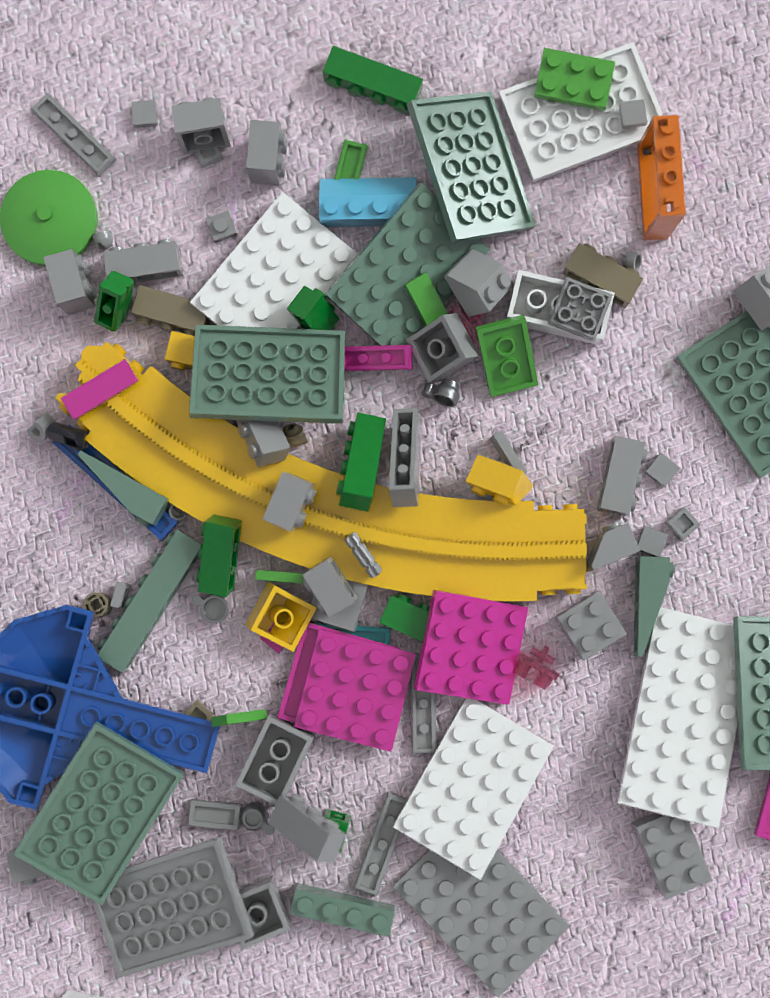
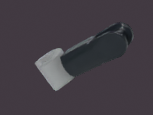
[27,413,89,451]

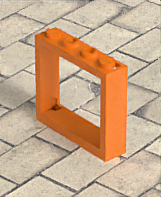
[637,115,686,241]

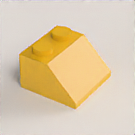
[466,454,533,505]
[245,581,317,652]

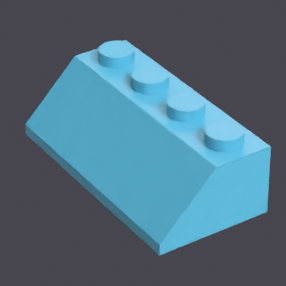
[319,177,416,227]

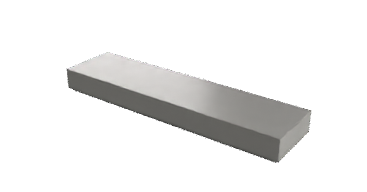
[31,93,117,177]
[410,653,437,754]
[354,792,408,897]

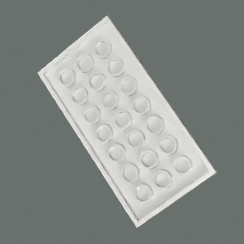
[617,607,738,828]

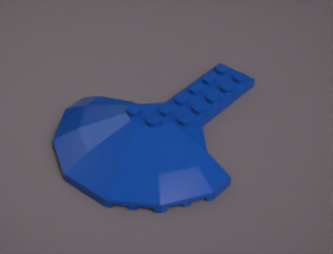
[0,605,220,810]

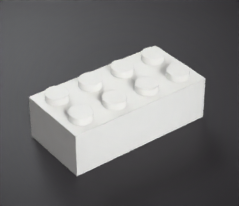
[506,269,615,345]

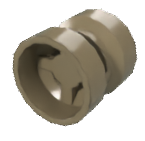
[83,592,113,617]

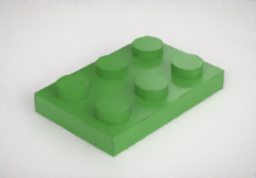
[534,48,615,111]
[475,315,538,397]

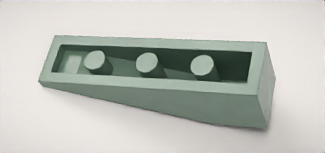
[78,451,169,527]
[633,556,674,657]

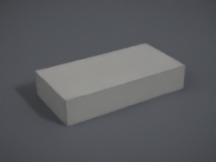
[490,430,527,473]
[188,799,241,830]

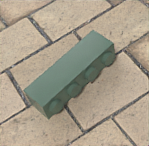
[290,883,395,937]

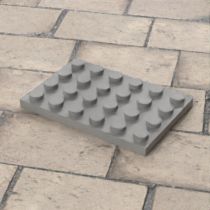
[92,837,254,978]
[393,849,570,998]

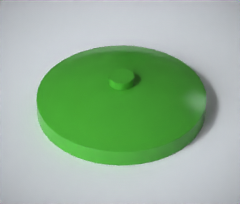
[0,170,98,267]

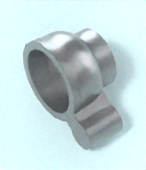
[421,379,460,407]
[192,595,229,623]
[240,802,275,835]

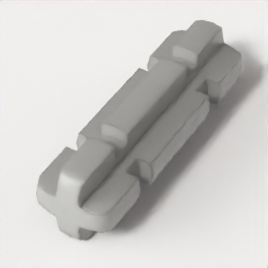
[345,532,382,578]

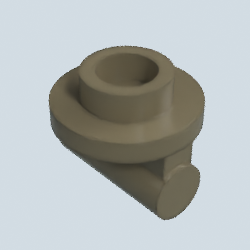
[283,423,308,448]

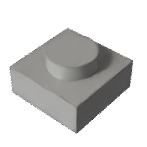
[206,211,237,243]

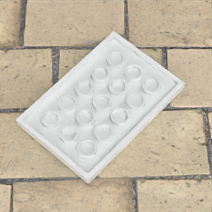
[498,42,663,182]
[190,192,358,329]
[392,698,554,880]

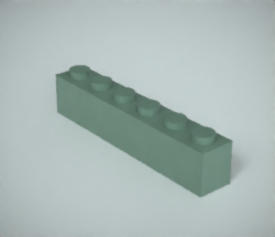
[97,530,203,673]

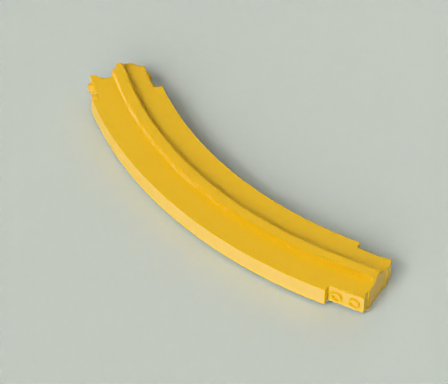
[55,341,587,601]

